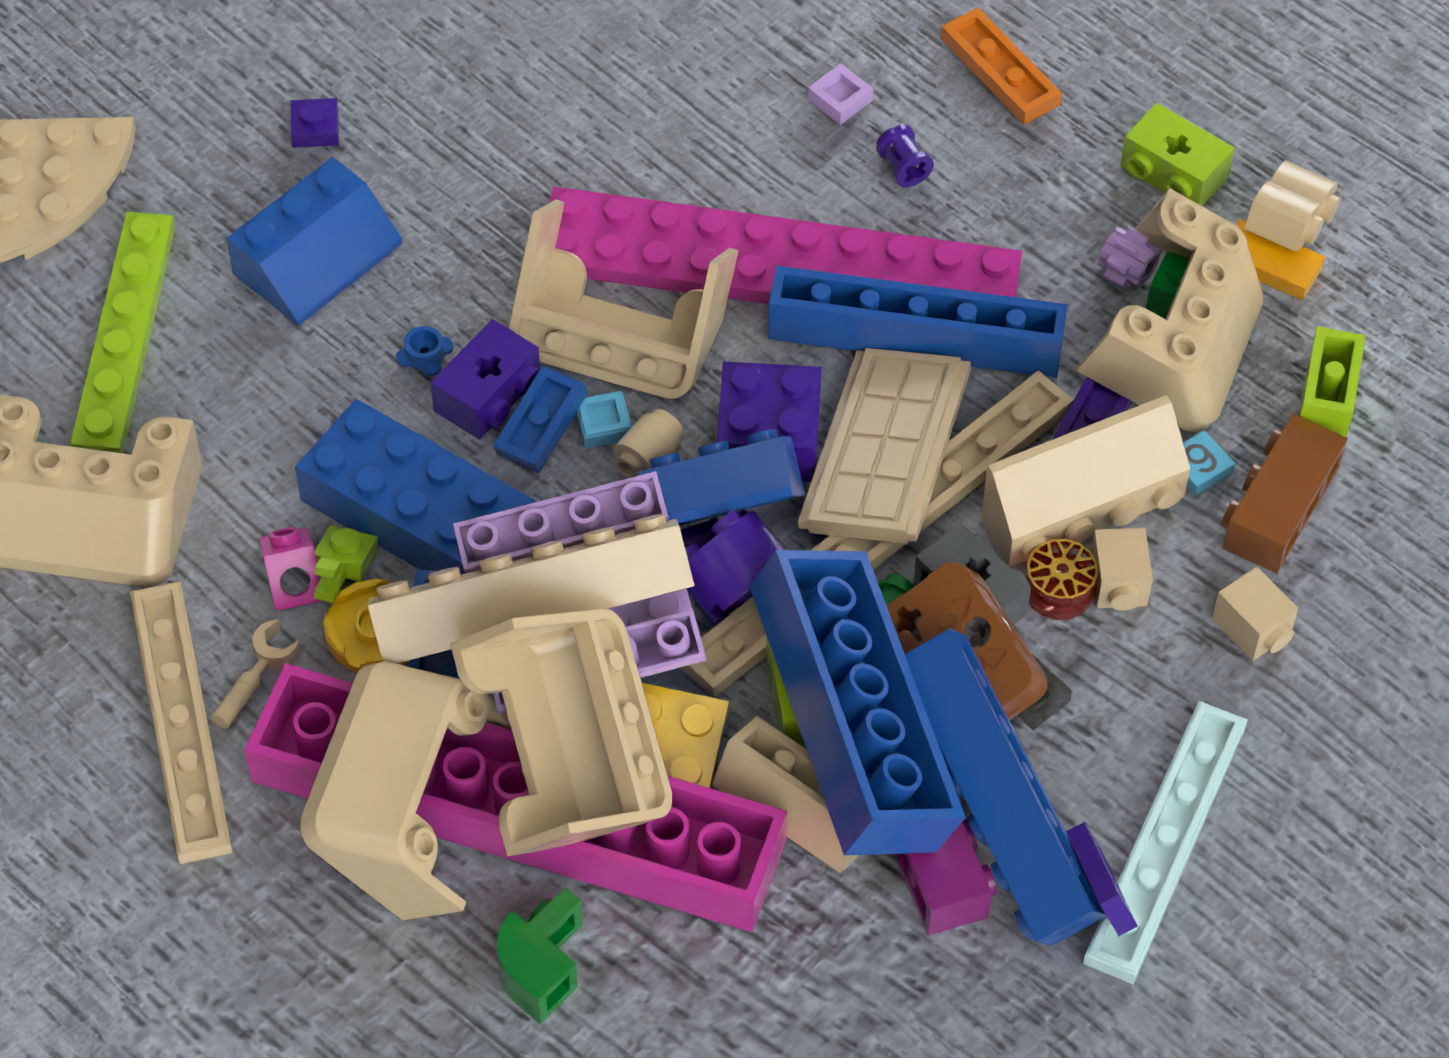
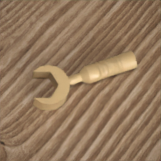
[211,619,300,729]

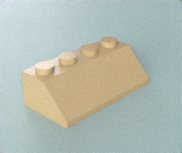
[980,395,1190,567]

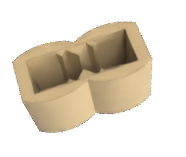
[1244,160,1341,252]

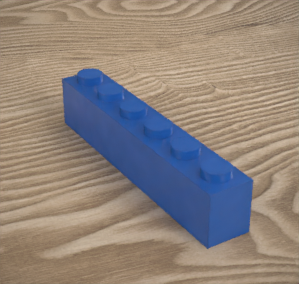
[768,265,1068,378]
[905,628,1106,946]

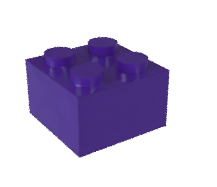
[716,361,822,482]

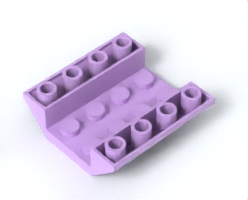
[453,471,707,714]

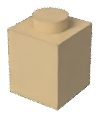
[1090,528,1153,611]
[1212,567,1298,661]

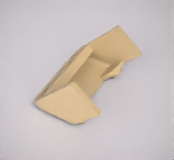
[509,200,739,399]
[301,661,512,920]

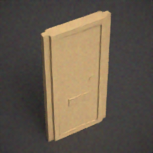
[798,348,971,544]

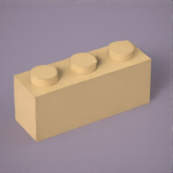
[712,716,859,873]

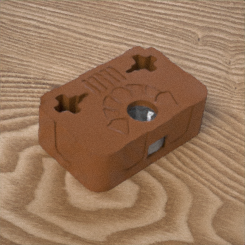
[887,562,1047,721]

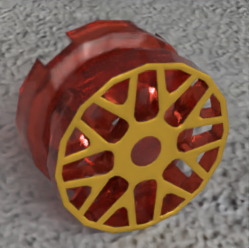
[1026,539,1098,620]

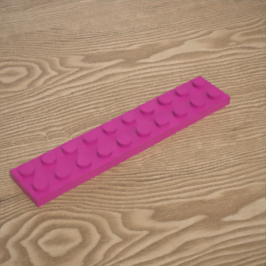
[549,186,1022,304]

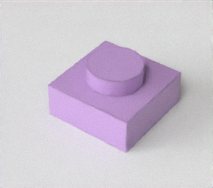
[807,63,874,125]

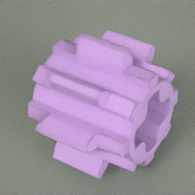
[1097,227,1161,288]

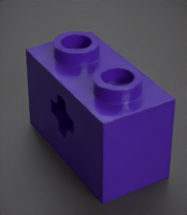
[431,319,540,440]

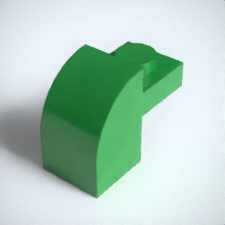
[497,887,583,1024]

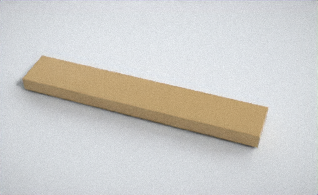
[130,581,233,864]

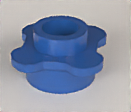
[396,326,453,376]

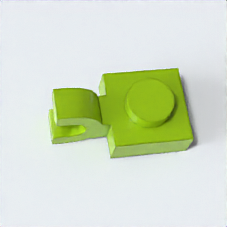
[314,525,378,603]

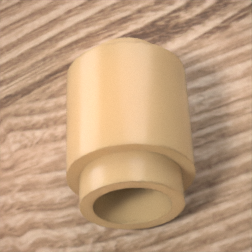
[613,409,684,479]

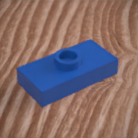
[493,365,588,473]

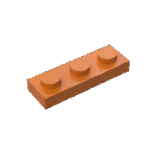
[940,7,1062,125]

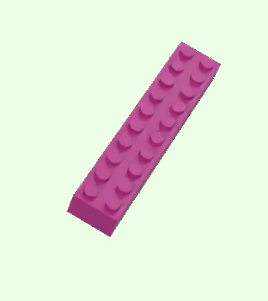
[244,663,787,933]

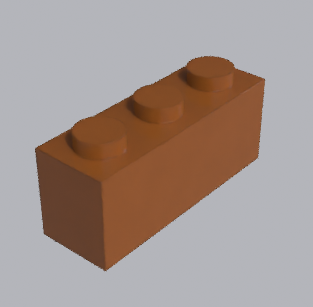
[1221,413,1348,574]

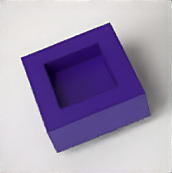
[291,98,339,148]

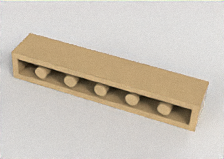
[368,514,694,664]

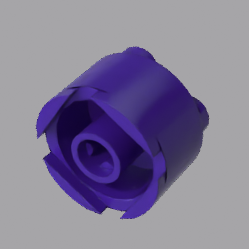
[685,509,786,624]

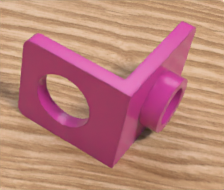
[259,527,322,610]

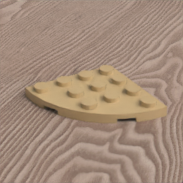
[0,117,136,263]

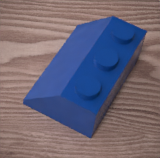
[226,157,403,326]
[638,429,805,526]

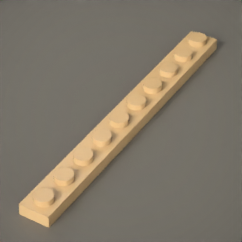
[680,370,1074,698]

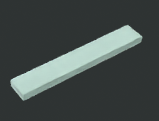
[1083,701,1248,985]

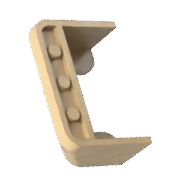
[1077,188,1263,433]
[0,395,202,587]
[450,609,672,857]

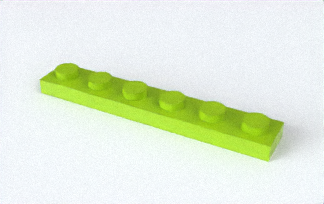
[70,211,176,453]

